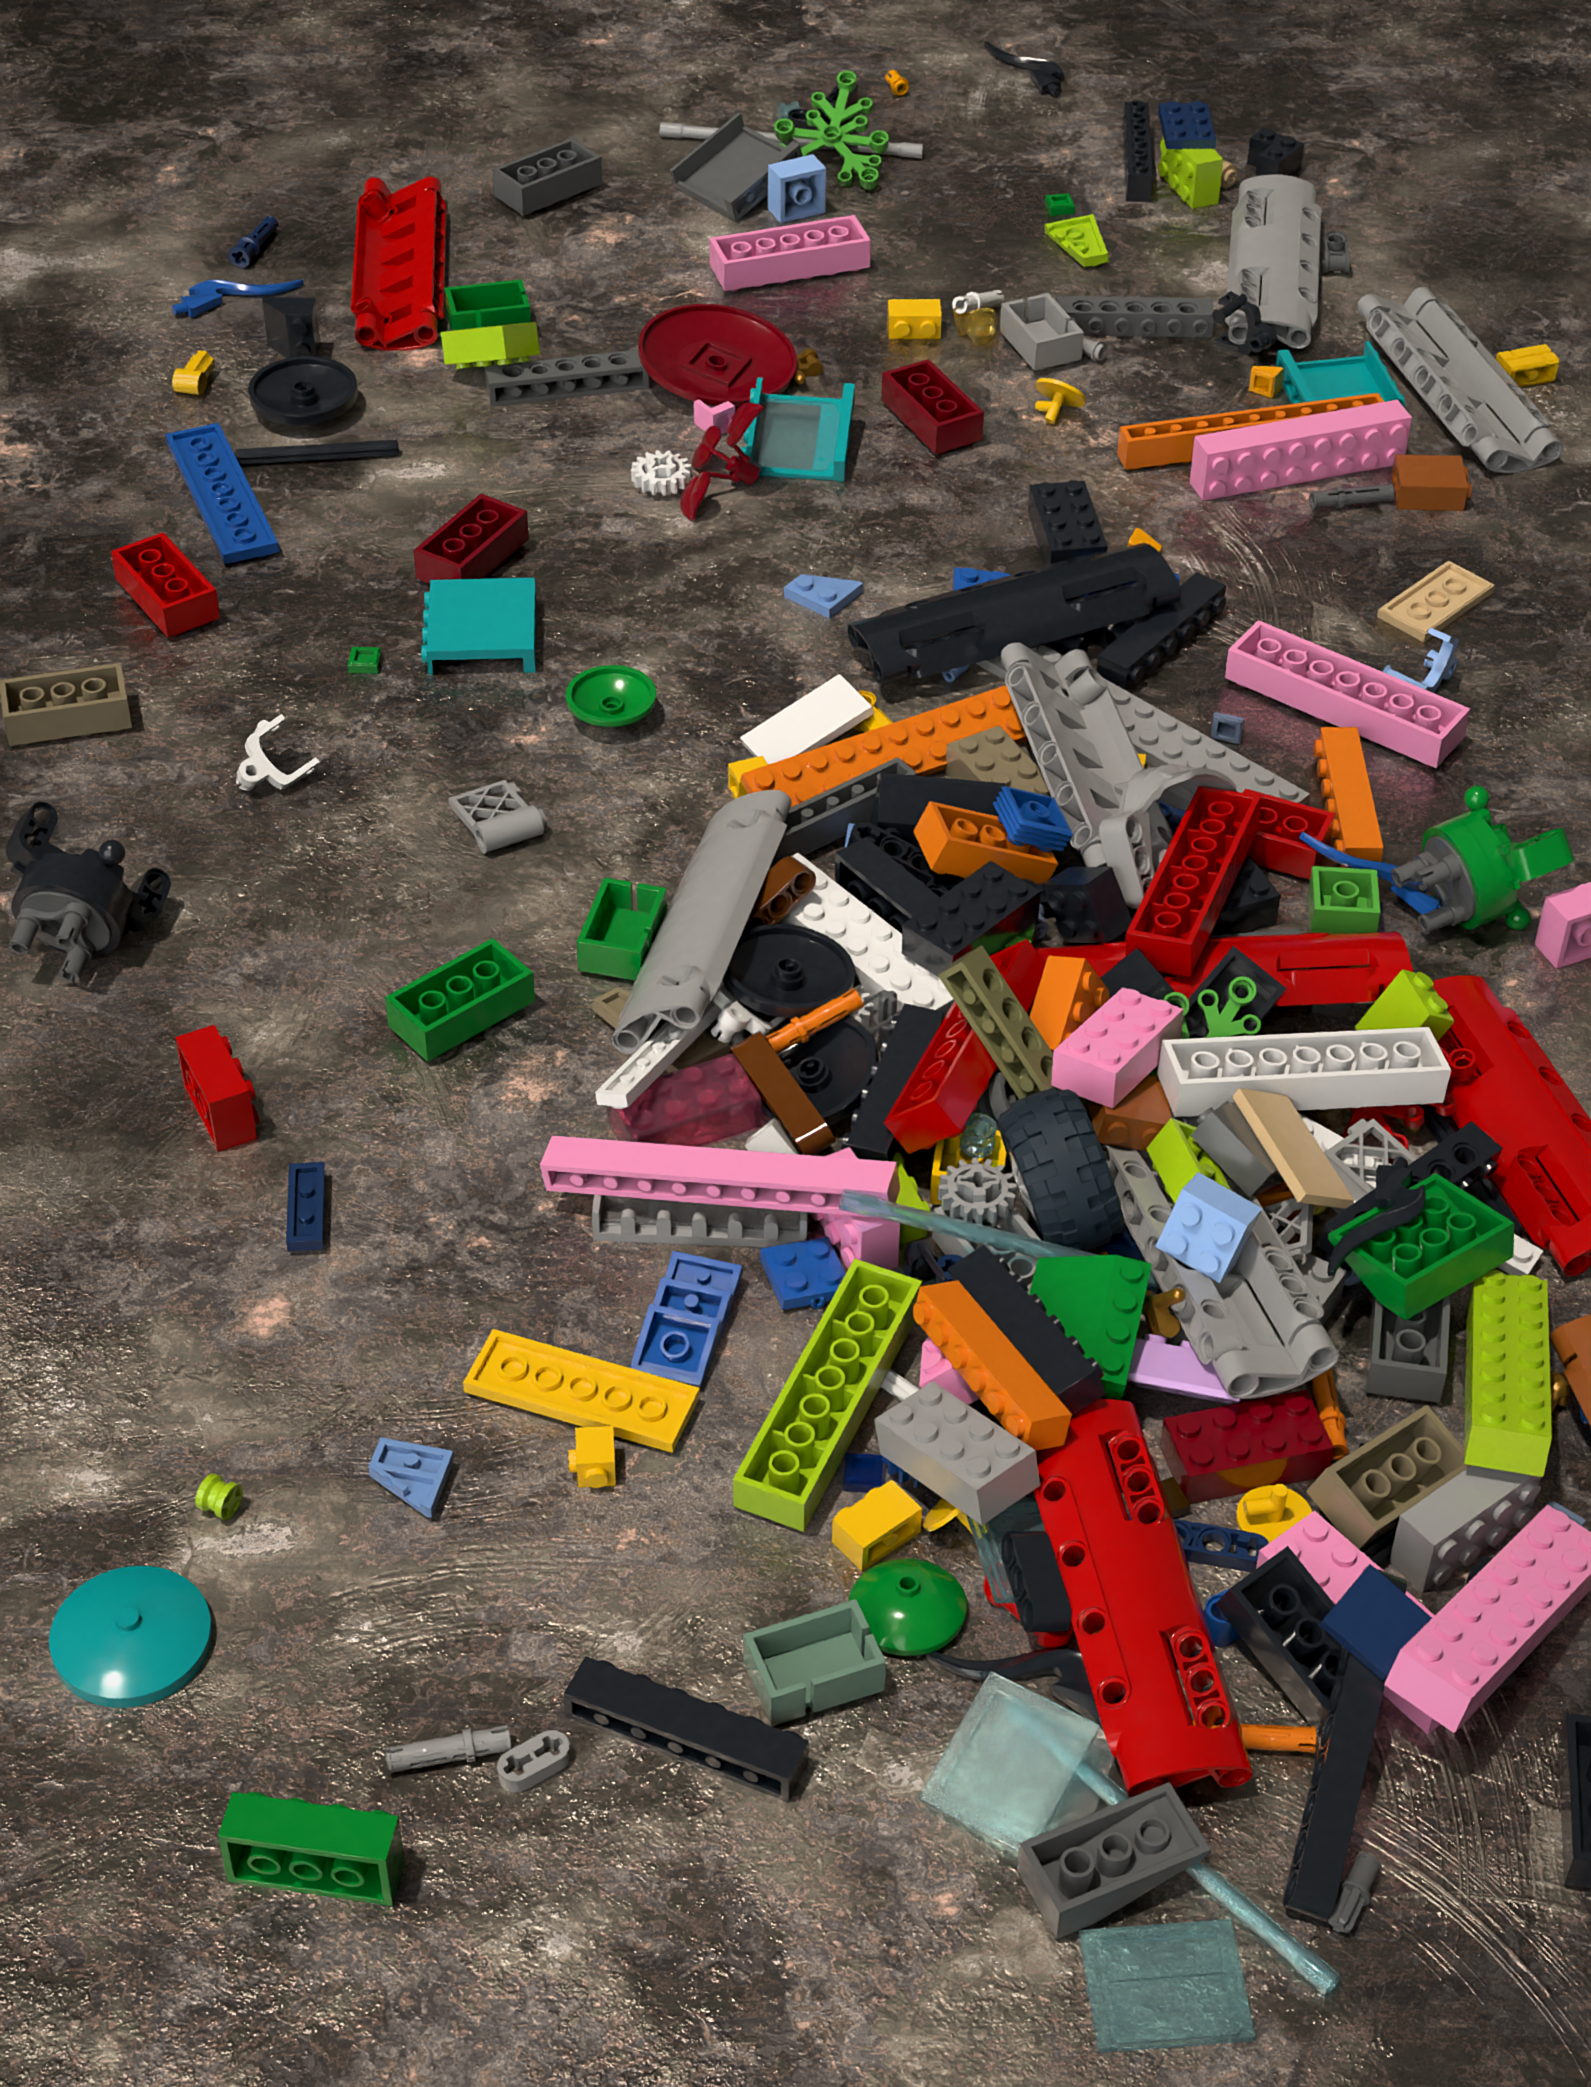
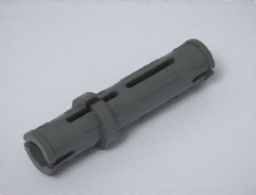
[1309,483,1395,509]

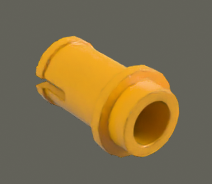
[885,70,909,96]

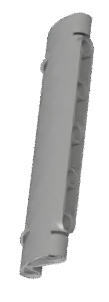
[1001,643,1174,873]
[611,790,792,1054]

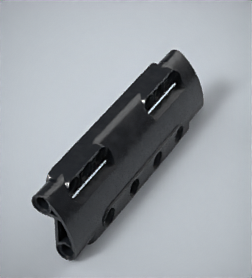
[847,543,1181,685]

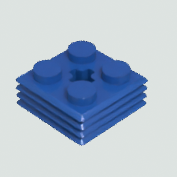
[993,786,1073,853]

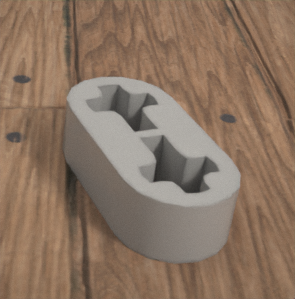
[497,1730,570,1793]

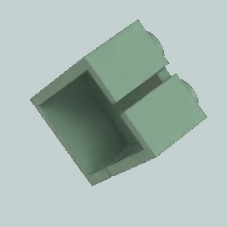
[743,1599,886,1726]

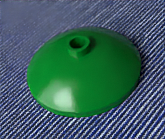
[565,665,656,728]
[848,1558,967,1656]

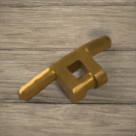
[794,348,823,384]
[1143,1288,1186,1338]

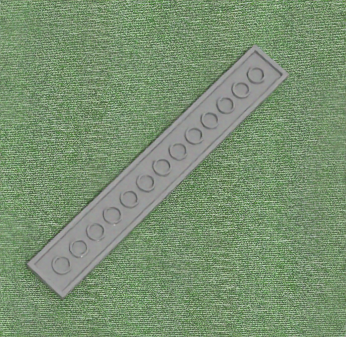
[947,625,1310,805]

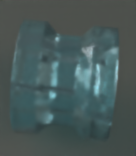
[777,101,800,120]
[960,1113,996,1158]

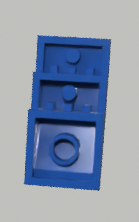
[630,1251,743,1388]

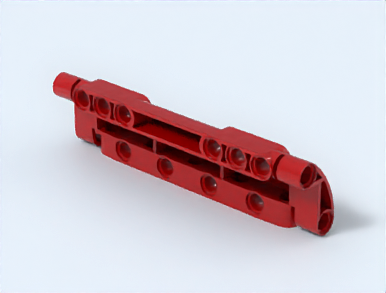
[1035,931,1413,1006]
[1433,975,1591,1277]
[1034,1399,1253,1798]

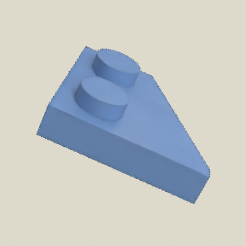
[784,574,863,618]
[368,1437,454,1518]

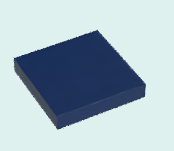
[1319,1564,1432,1681]

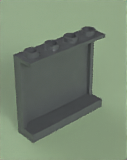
[670,112,803,222]

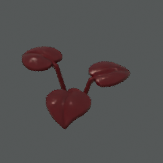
[680,402,765,521]

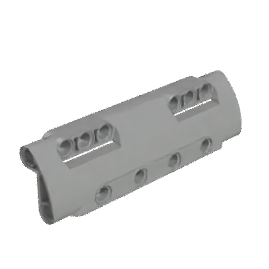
[1225,175,1321,349]
[1357,287,1563,473]
[1100,1102,1339,1399]

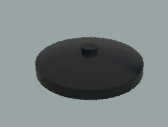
[248,356,358,425]
[722,924,855,1018]
[745,1016,880,1129]

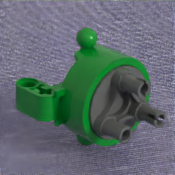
[1391,785,1574,934]

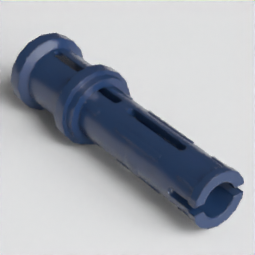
[228,216,278,268]

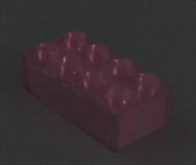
[607,1053,761,1147]

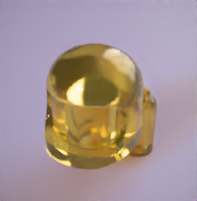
[953,308,997,346]

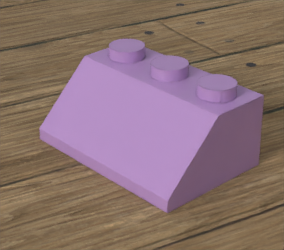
[1127,1334,1240,1405]

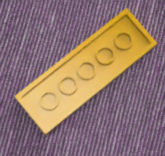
[463,1329,700,1453]

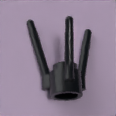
[902,1240,947,1283]

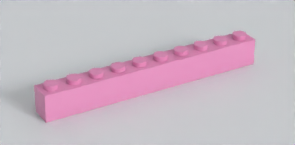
[540,1136,900,1219]

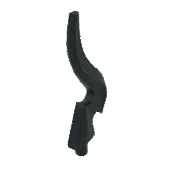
[984,41,1064,97]
[1327,1157,1426,1276]
[926,1647,1118,1728]

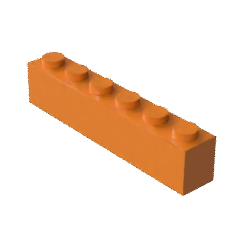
[1313,727,1384,868]
[913,1280,1072,1451]

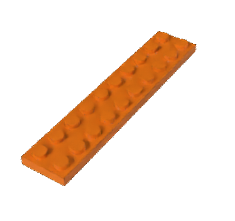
[740,685,1029,807]

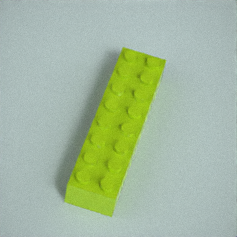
[733,1258,922,1532]
[1464,1269,1552,1477]

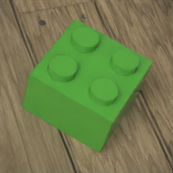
[1307,866,1380,934]

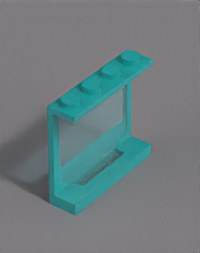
[741,377,855,482]

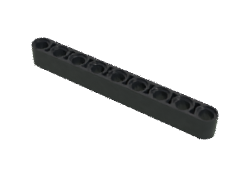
[1283,1565,1407,1922]

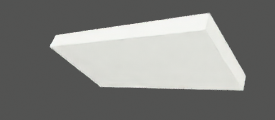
[740,674,874,765]

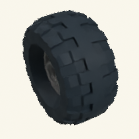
[998,1088,1124,1257]

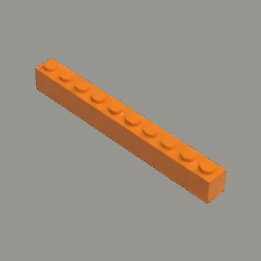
[1117,393,1384,470]

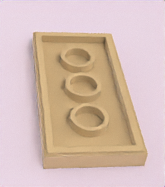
[1377,561,1495,642]
[1232,1088,1355,1209]

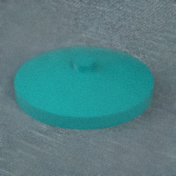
[49,1566,213,1708]

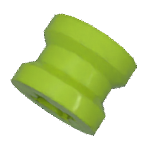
[195,1473,243,1520]

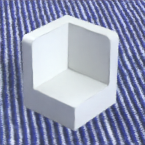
[745,1118,800,1155]

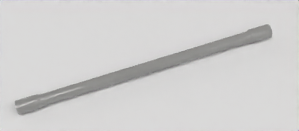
[660,122,924,159]

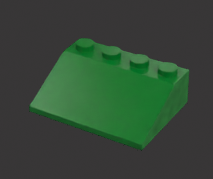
[1328,1173,1514,1321]
[1029,1255,1152,1400]

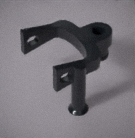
[1212,291,1277,355]

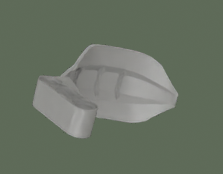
[1099,764,1237,910]

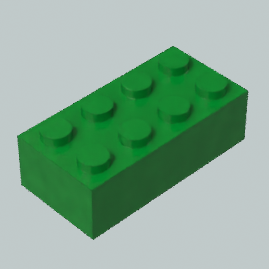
[385,938,535,1062]
[218,1792,405,1906]

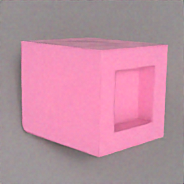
[694,400,735,435]

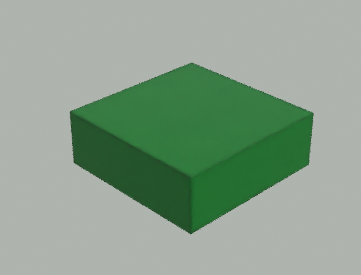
[1045,193,1075,216]
[348,647,382,674]

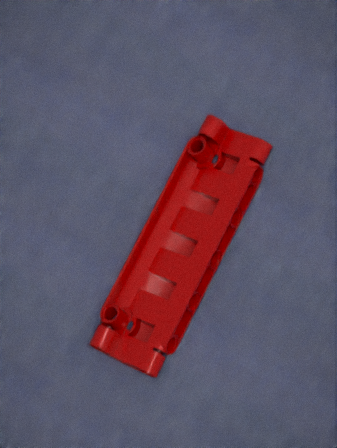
[351,177,447,351]

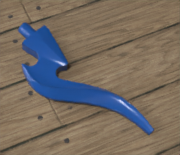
[172,279,303,318]
[1299,831,1442,915]

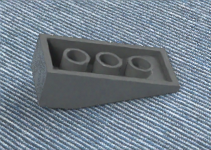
[1017,1782,1211,1940]

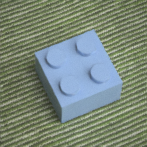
[768,154,826,223]
[1155,1172,1263,1284]

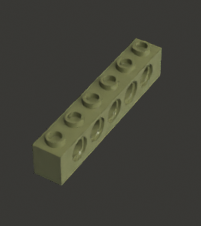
[938,945,1092,1123]

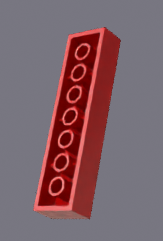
[1126,786,1261,977]
[884,939,1046,1154]

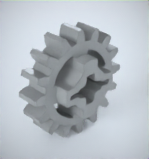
[938,1158,1017,1227]

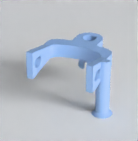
[1383,627,1459,693]

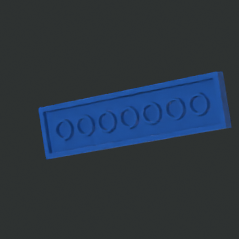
[165,423,279,564]

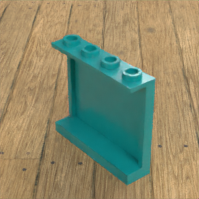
[1276,341,1405,408]
[421,578,536,675]

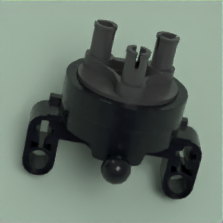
[6,801,171,983]

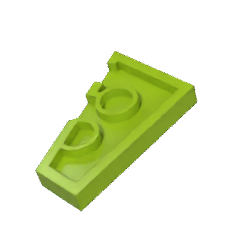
[1044,214,1109,267]

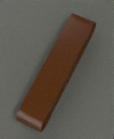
[743,856,816,931]
[730,1031,836,1156]

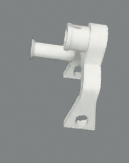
[236,714,320,791]
[707,981,788,1043]

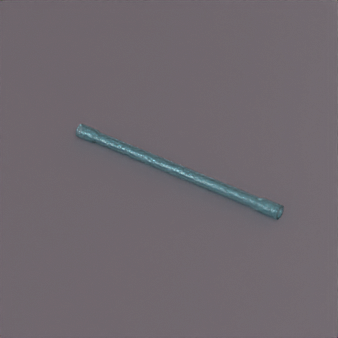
[839,1188,1163,1292]
[1006,1699,1341,1996]

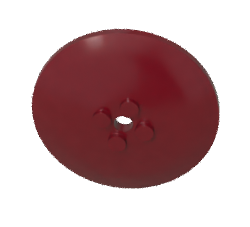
[638,304,797,407]

